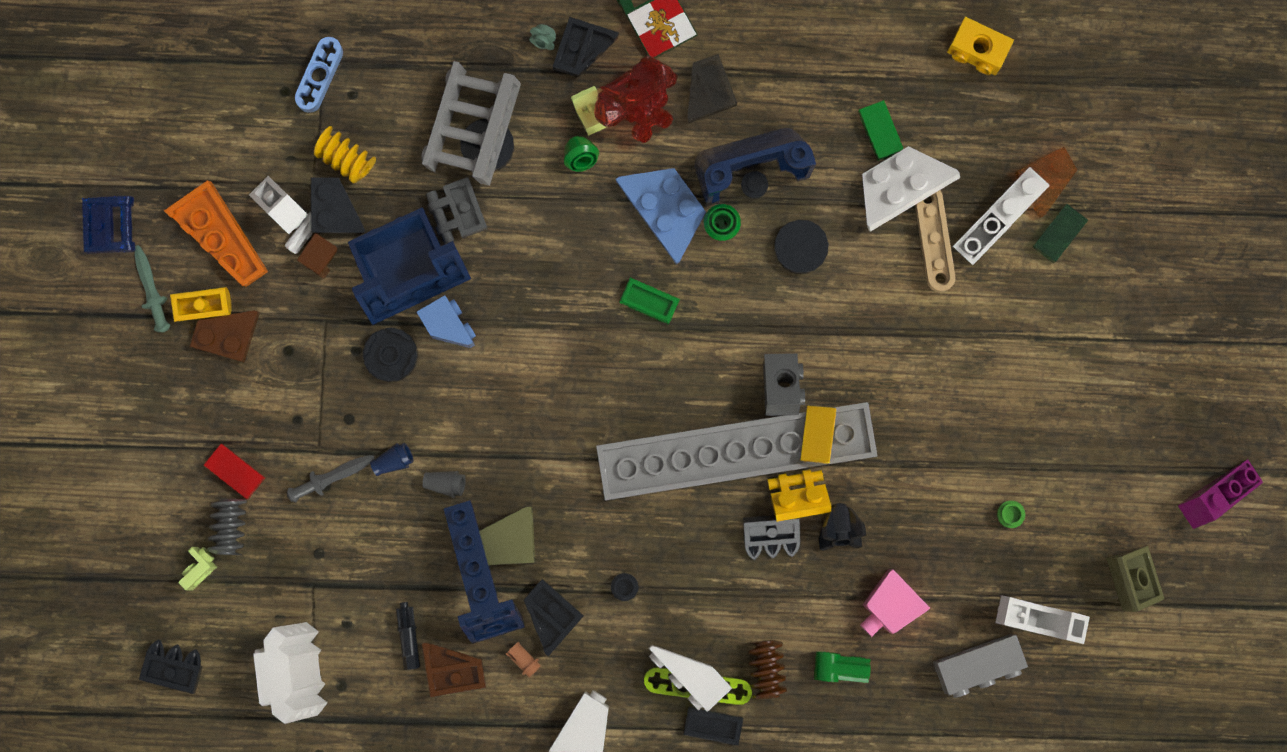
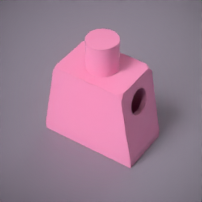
[860,569,930,637]

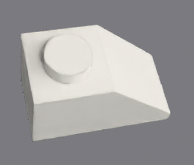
[249,176,308,234]

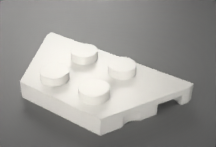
[862,146,960,232]

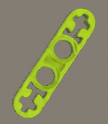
[644,667,752,705]

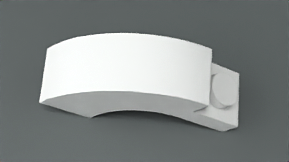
[996,595,1090,644]

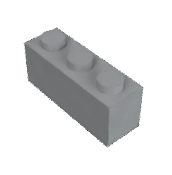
[933,634,1028,698]

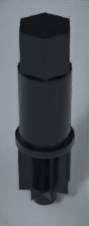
[396,601,420,670]

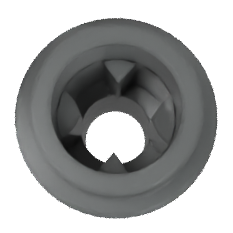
[423,471,466,498]

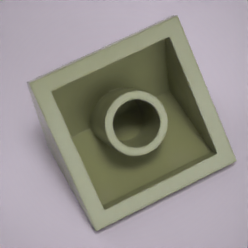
[1106,546,1164,612]

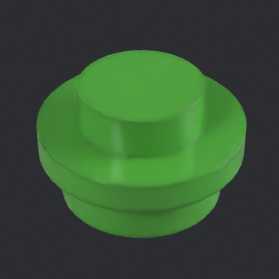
[997,500,1025,528]

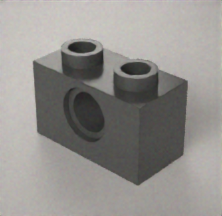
[763,353,805,416]

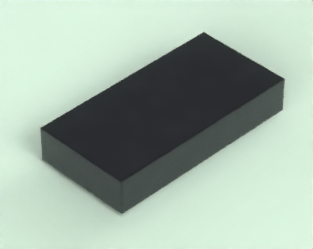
[683,706,744,746]

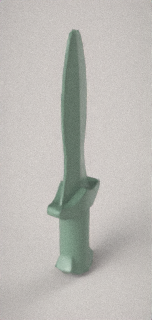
[135,245,170,333]

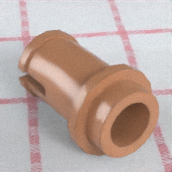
[506,642,541,678]

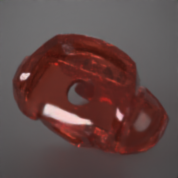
[594,56,678,143]

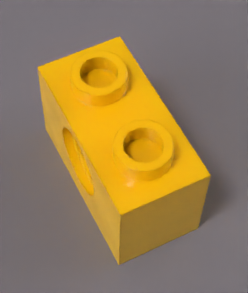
[947,17,1014,75]

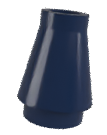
[370,443,414,476]

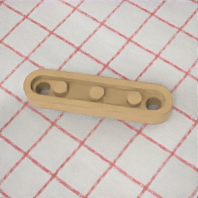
[915,190,955,292]

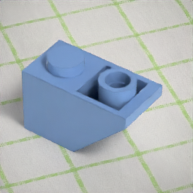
[417,295,476,348]

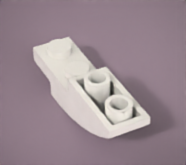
[953,167,1050,265]

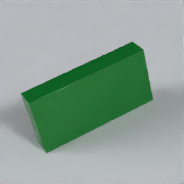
[858,100,904,161]
[619,277,680,325]

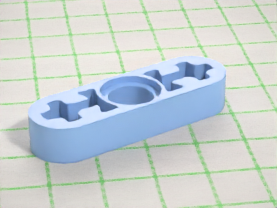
[295,37,343,113]

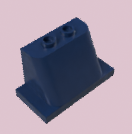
[348,208,471,325]

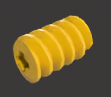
[314,126,376,183]

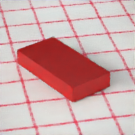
[204,444,266,499]

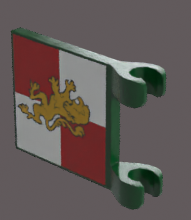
[617,0,698,61]

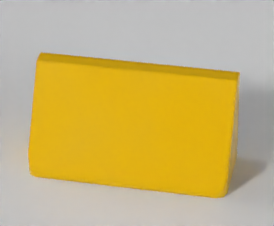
[800,406,836,464]

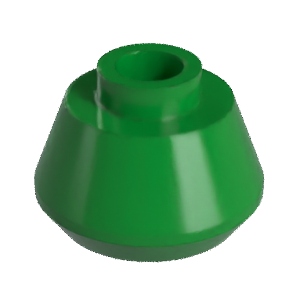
[564,136,599,172]
[704,204,741,241]

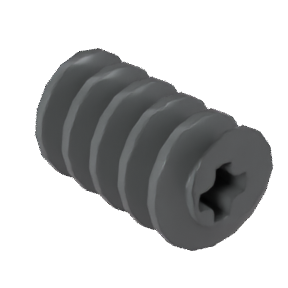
[207,498,247,555]

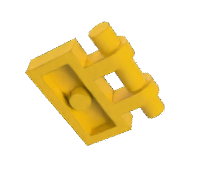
[767,469,831,522]

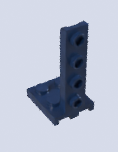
[444,501,525,644]

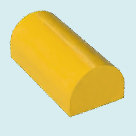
[170,287,232,322]

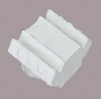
[254,622,327,724]

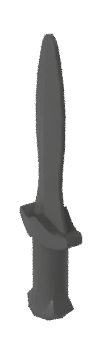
[287,455,374,503]

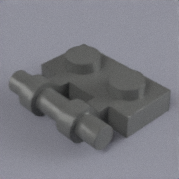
[426,177,488,245]

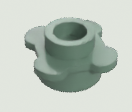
[529,24,556,50]

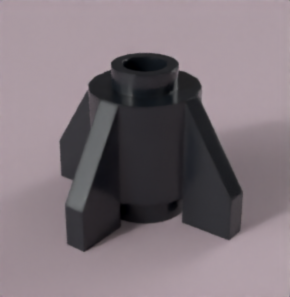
[818,503,866,551]

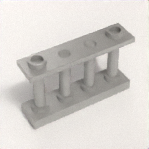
[422,61,521,186]

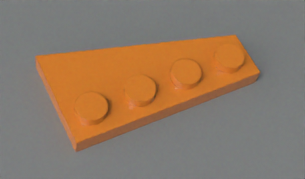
[164,180,268,287]

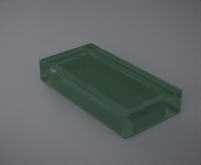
[1032,204,1088,264]

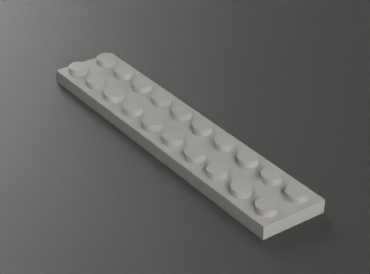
[596,402,877,501]

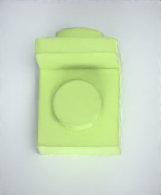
[178,547,217,590]

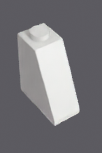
[549,690,609,752]

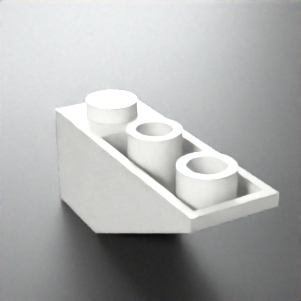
[649,645,732,712]

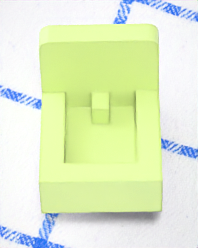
[571,86,613,136]

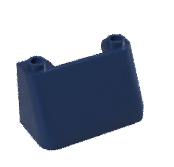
[695,128,816,207]

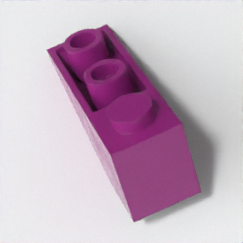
[1178,459,1263,529]

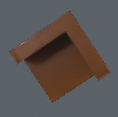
[297,233,338,279]

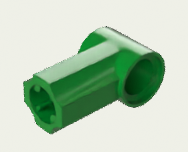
[814,651,871,683]

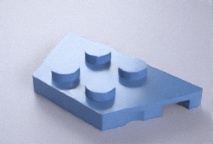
[616,168,706,265]

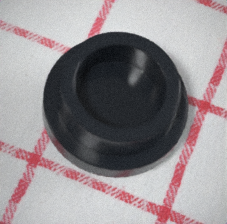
[741,171,768,199]
[611,573,639,601]

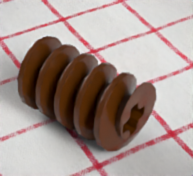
[748,640,787,699]

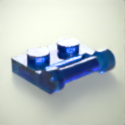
[82,196,136,254]

